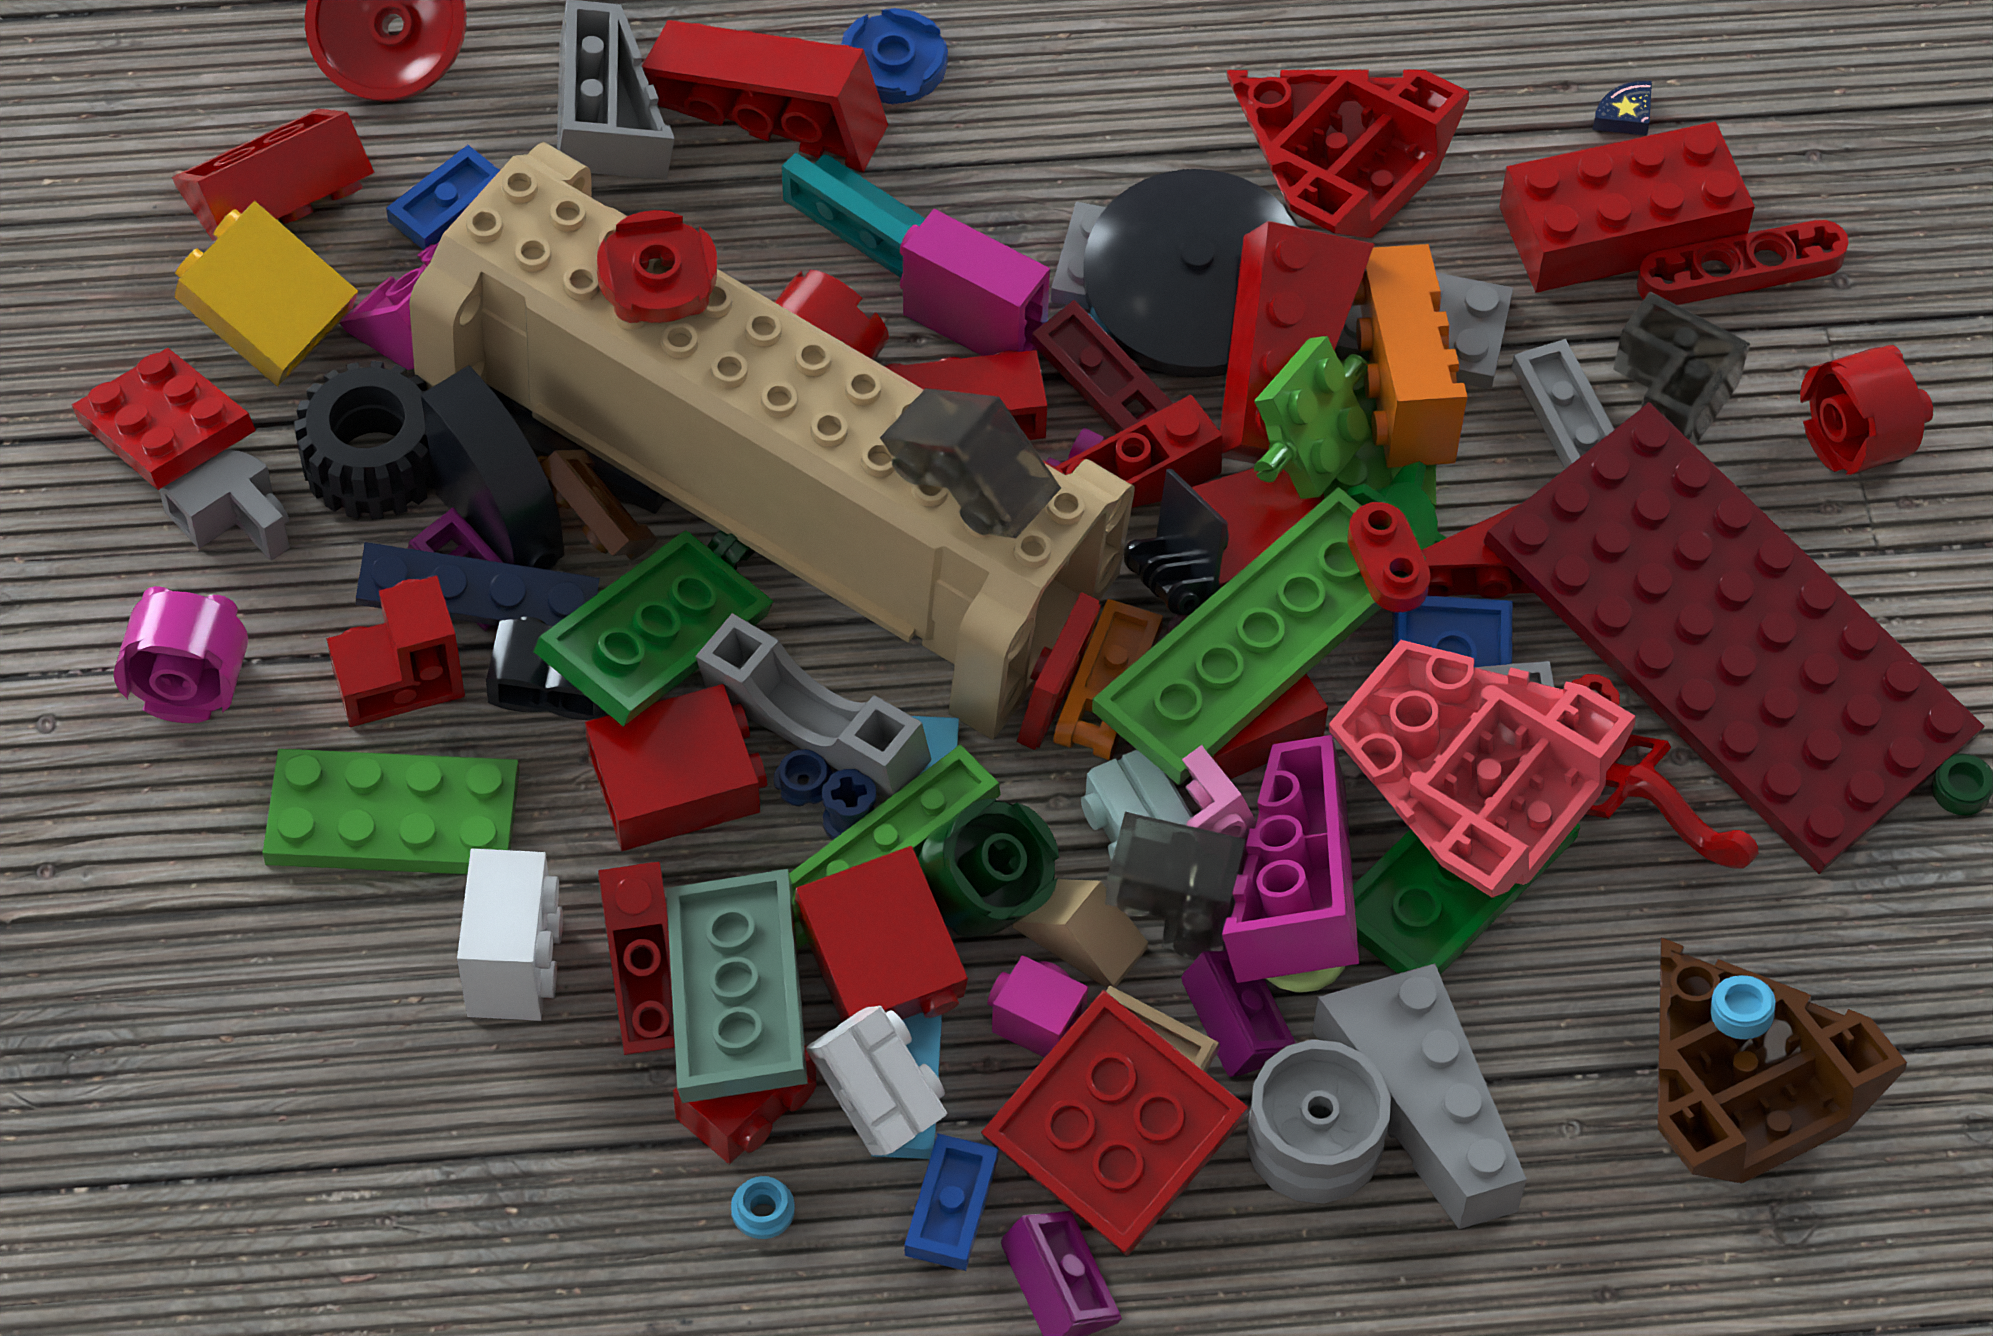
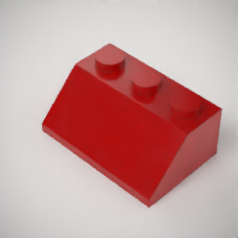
[172,109,375,241]

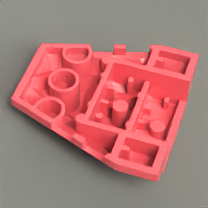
[1329,640,1635,898]

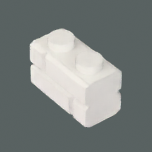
[805,1006,947,1155]

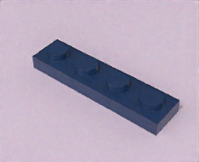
[356,542,600,626]

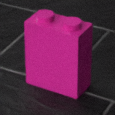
[900,209,1050,356]

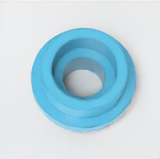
[731,1176,795,1239]

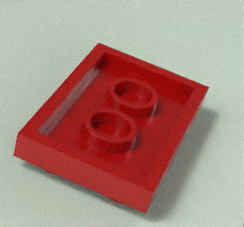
[72,348,256,490]

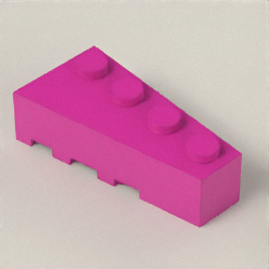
[1222,735,1359,983]

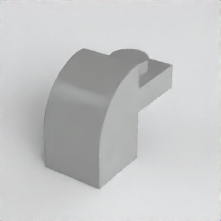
[159,450,290,561]

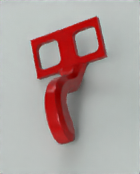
[1586,734,1759,869]

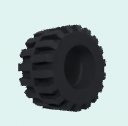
[295,361,435,520]

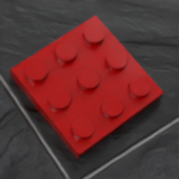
[981,990,1249,1257]

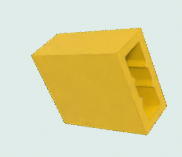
[174,201,358,387]

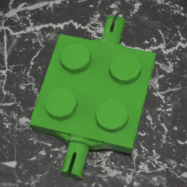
[1254,336,1372,499]

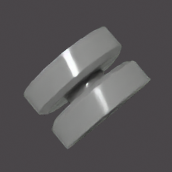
[1246,1039,1391,1204]

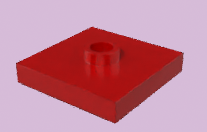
[1016,592,1101,750]

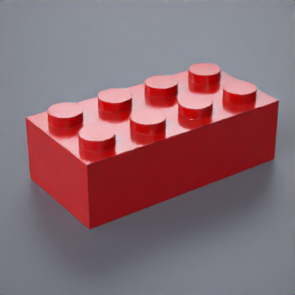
[1499,121,1755,293]

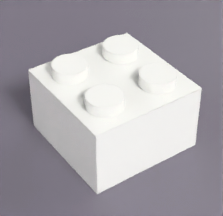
[457,848,563,1021]

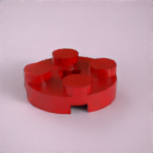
[597,210,717,323]

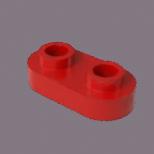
[1347,502,1430,612]

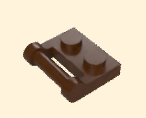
[540,450,657,561]

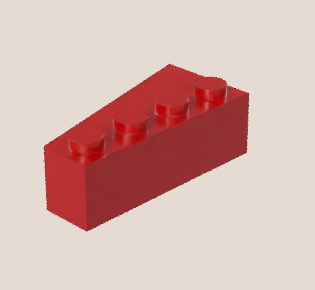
[642,20,889,173]

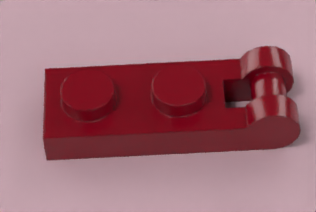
[1031,300,1173,434]

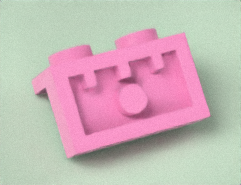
[1182,745,1256,883]

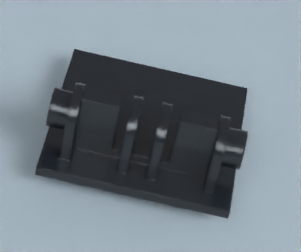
[1124,468,1229,615]

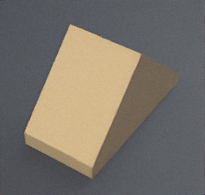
[1013,879,1148,989]

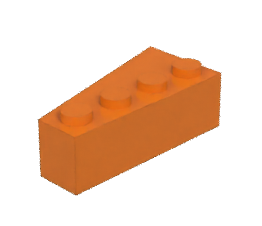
[1352,244,1468,468]

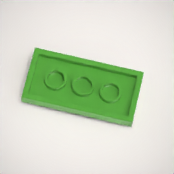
[263,748,520,874]

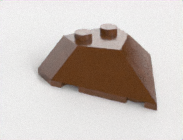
[1657,937,1907,1183]

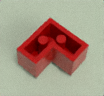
[326,576,465,727]

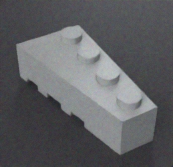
[1312,964,1527,1229]

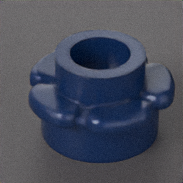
[773,749,833,807]

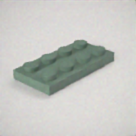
[666,869,808,1103]

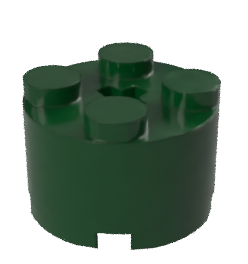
[917,798,1059,938]

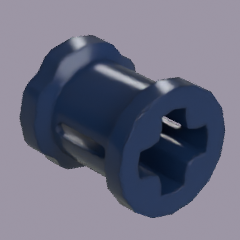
[822,769,876,840]

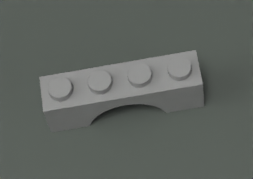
[696,613,931,799]

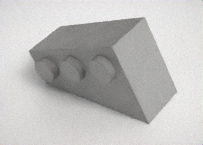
[557,0,675,180]

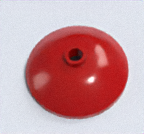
[305,0,467,102]

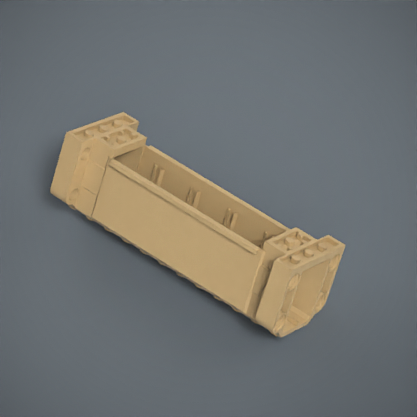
[409,142,1134,740]

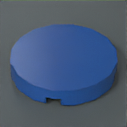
[841,8,948,104]

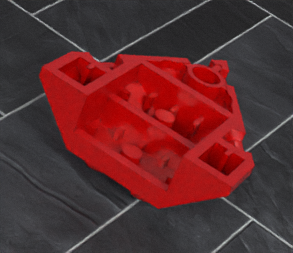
[1226,69,1469,238]

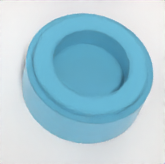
[1711,975,1775,1039]

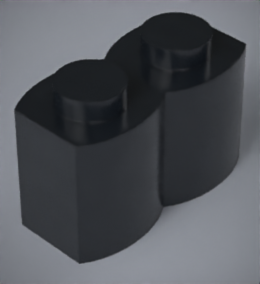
[486,617,606,720]

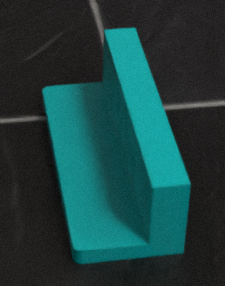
[782,153,926,278]

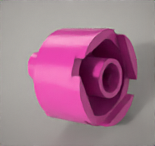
[114,586,248,723]

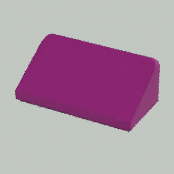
[1181,950,1296,1077]
[1001,1211,1122,1336]

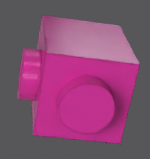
[987,955,1088,1058]

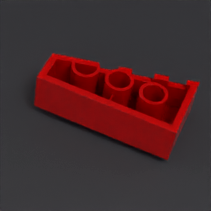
[1220,221,1375,464]

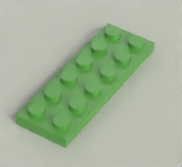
[1092,487,1426,785]

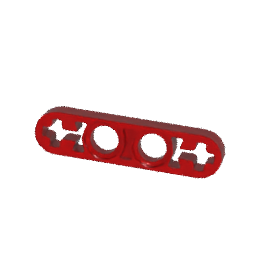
[1636,220,1849,307]

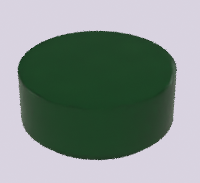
[1932,753,1993,816]

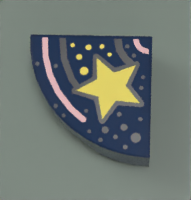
[1592,81,1652,136]

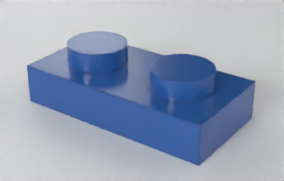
[386,145,500,250]
[904,1133,999,1271]

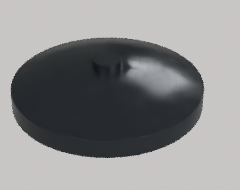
[1083,169,1299,378]

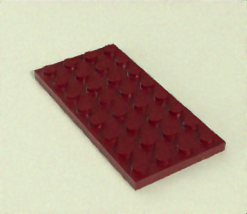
[1483,402,1985,874]

